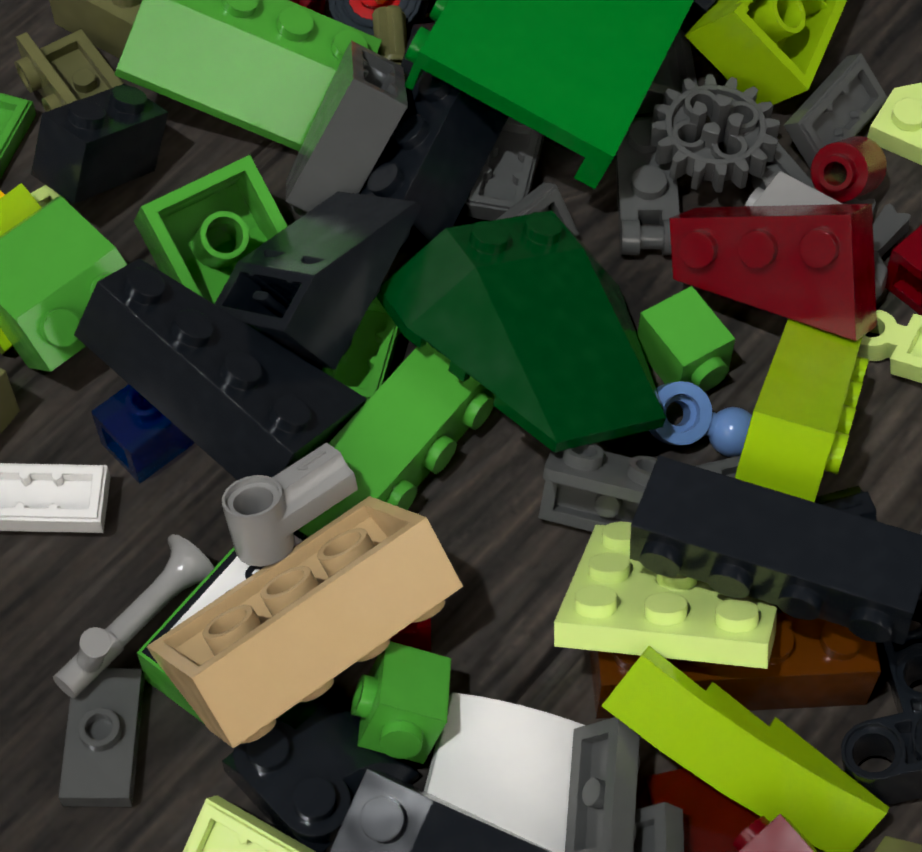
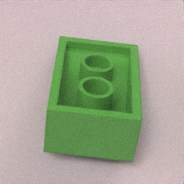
[134,155,288,304]

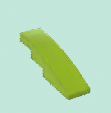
[601,646,889,852]

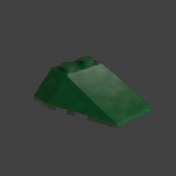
[377,211,666,453]

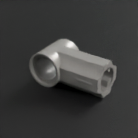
[222,442,358,567]

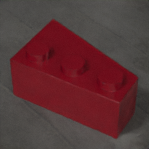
[669,204,877,341]

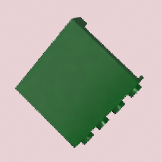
[404,0,694,189]

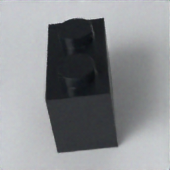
[31,84,168,204]

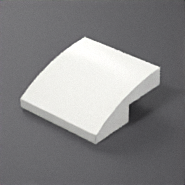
[424,692,585,852]

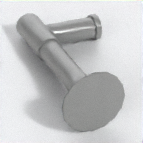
[53,534,215,698]

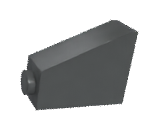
[286,40,408,217]

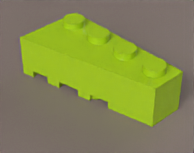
[684,0,847,105]
[735,318,869,502]

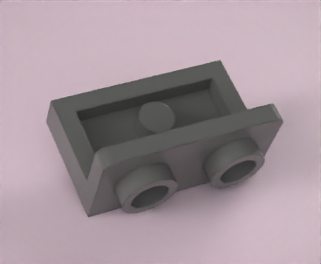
[538,443,657,532]

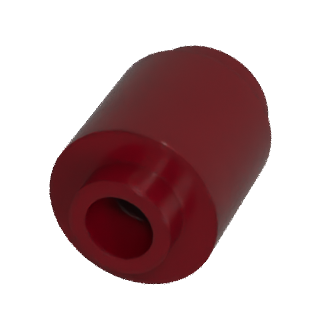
[811,136,887,202]

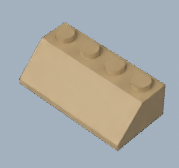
[147,496,463,749]

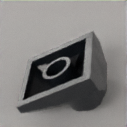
[222,685,419,852]

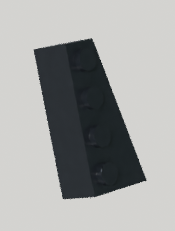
[360,23,509,252]
[74,258,367,480]

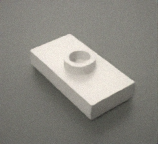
[0,463,111,533]

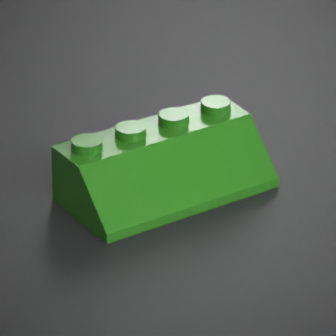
[114,0,382,151]

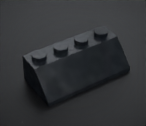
[630,455,922,645]

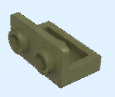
[14,29,123,112]

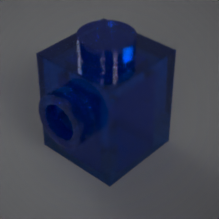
[91,384,195,484]

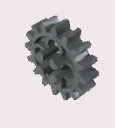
[649,74,780,193]

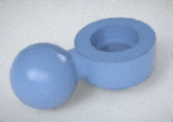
[649,381,752,457]

